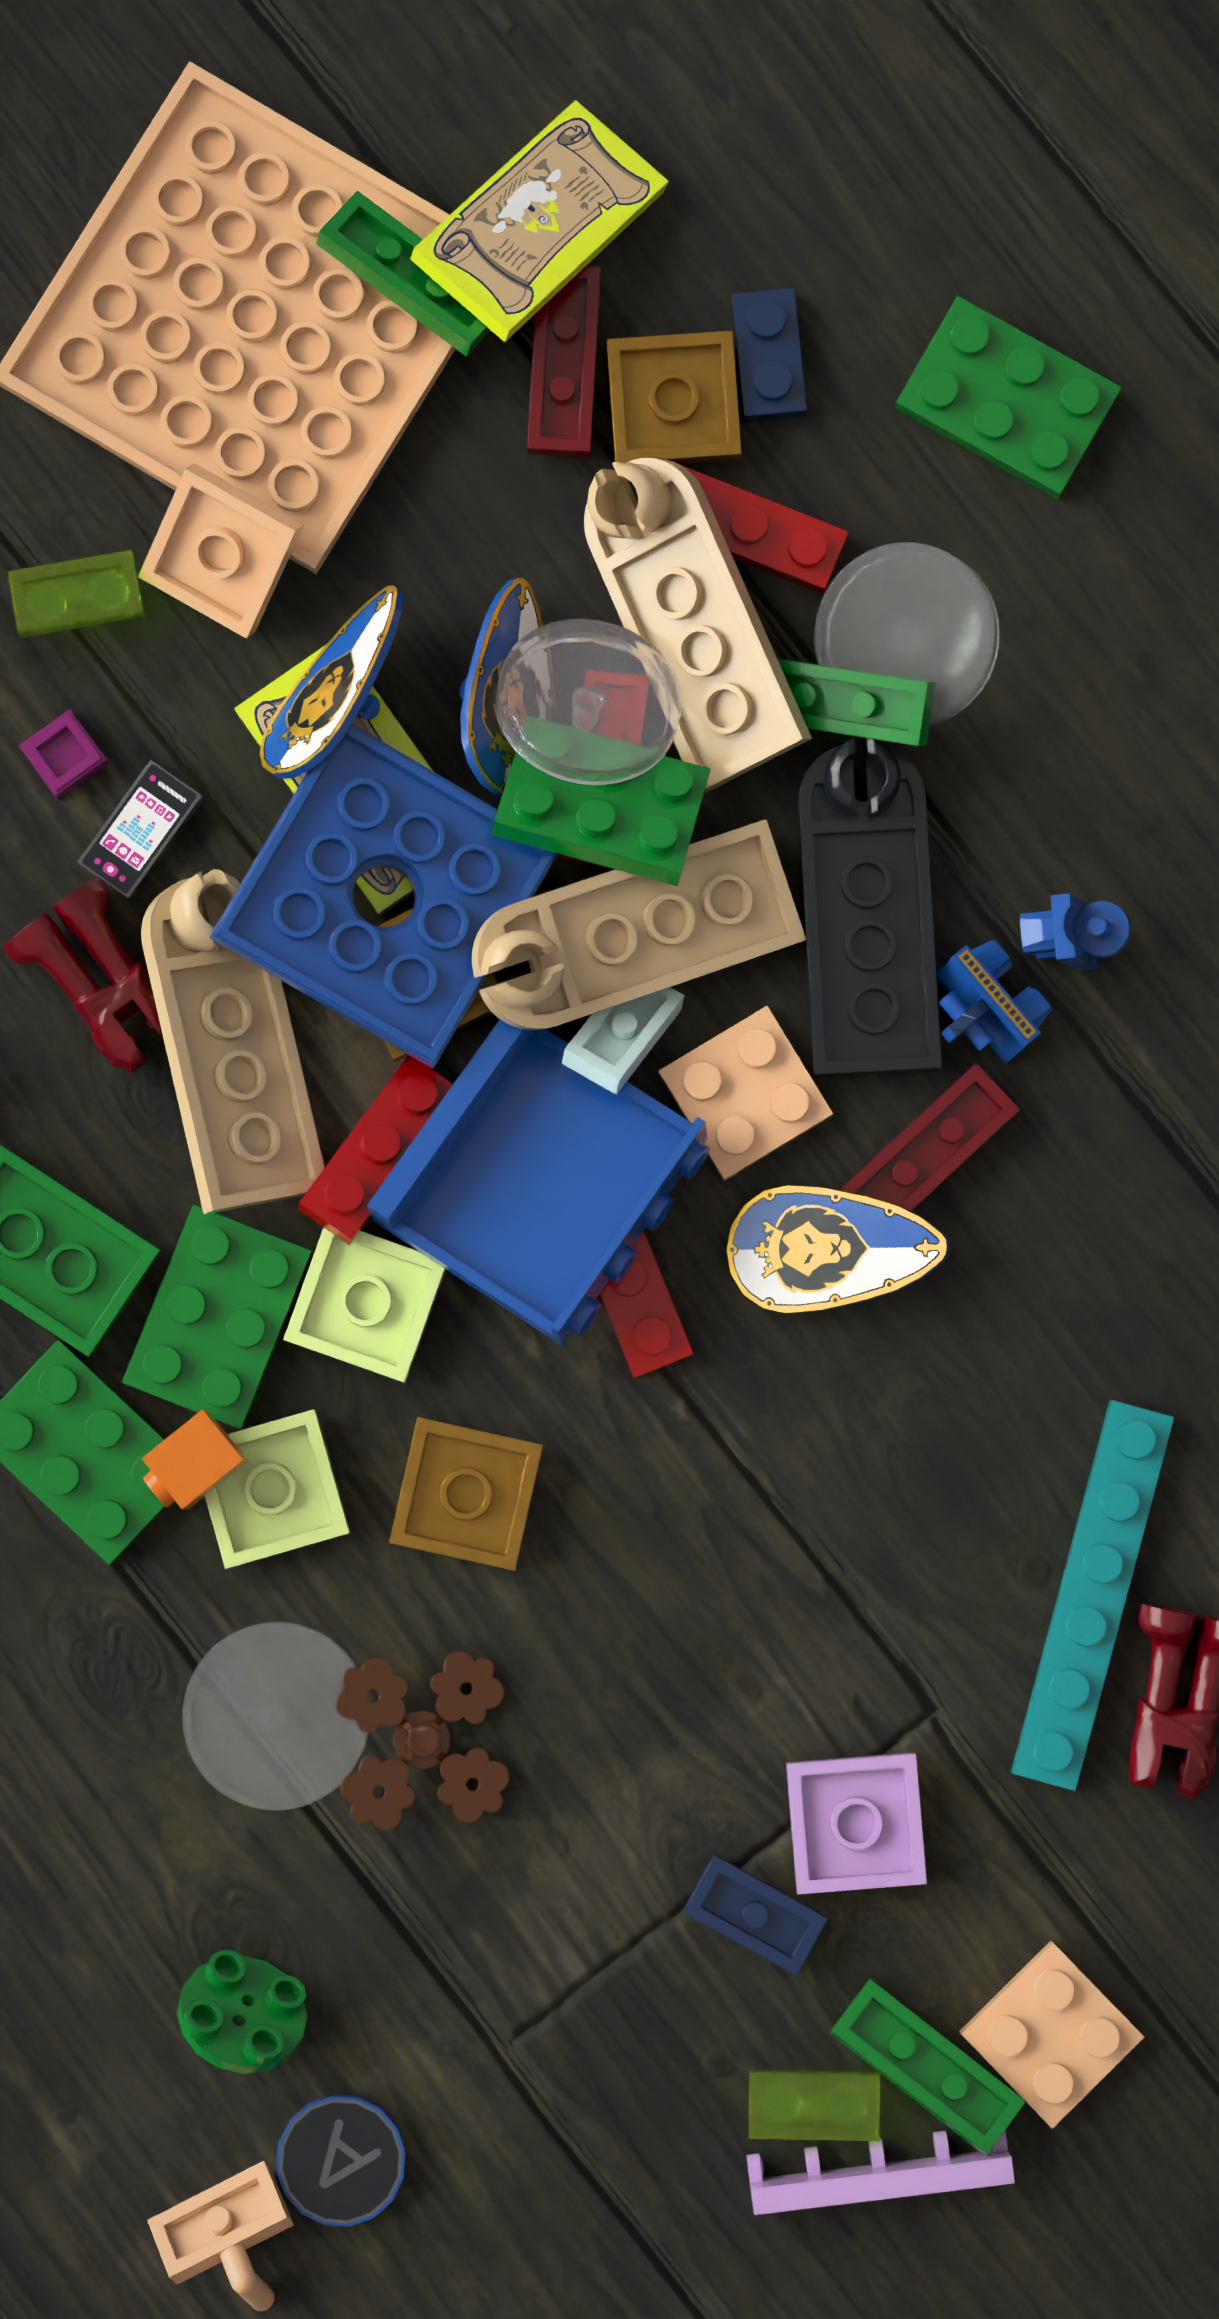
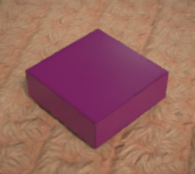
[19,709,109,800]

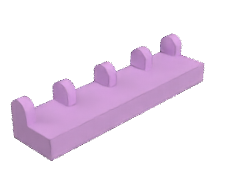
[746,2131,1015,2215]

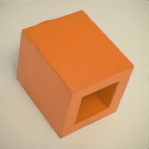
[141,1409,249,1510]

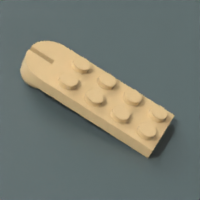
[584,458,812,793]
[472,819,806,1030]
[141,869,325,1214]

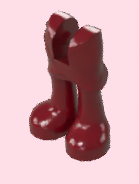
[2,877,164,1073]
[1129,1603,1219,1800]

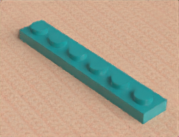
[1011,1400,1174,1791]

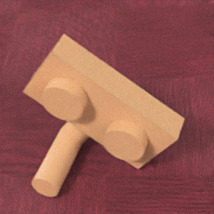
[147,2161,294,2311]

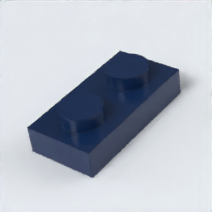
[731,288,807,423]
[683,1853,828,1976]

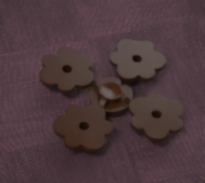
[335,1651,509,1830]

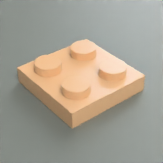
[138,463,304,639]
[658,1006,833,1181]
[959,1941,1144,2129]

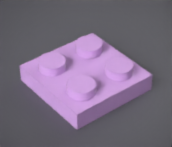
[786,1752,927,1894]

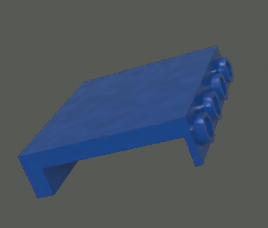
[367,1020,710,1346]

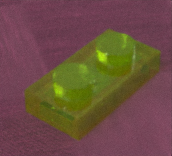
[7,550,145,638]
[748,2070,880,2141]

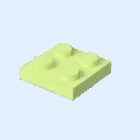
[283,1227,446,1383]
[205,1409,351,1569]

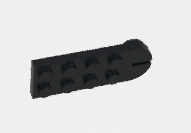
[798,738,942,1077]

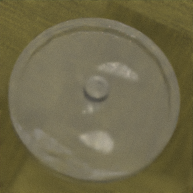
[814,542,999,726]
[495,619,682,785]
[182,1622,370,1811]

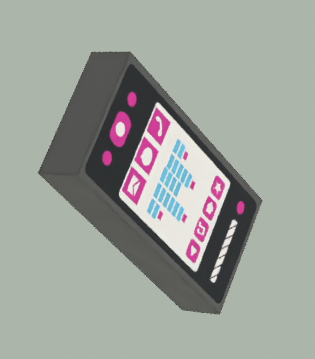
[77,760,204,901]

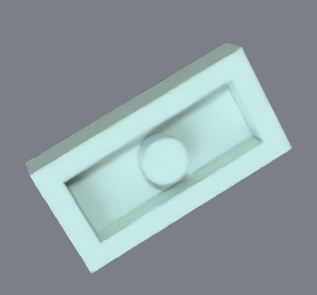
[562,987,685,1095]

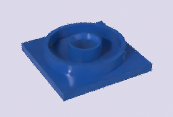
[210,724,558,1069]

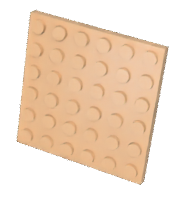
[0,61,455,574]

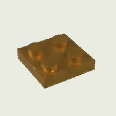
[607,331,741,464]
[389,1417,543,1571]

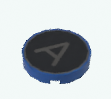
[276,2093,406,2227]

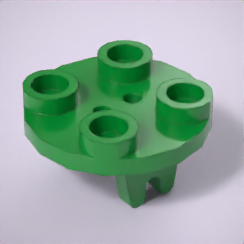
[177,1950,307,2074]

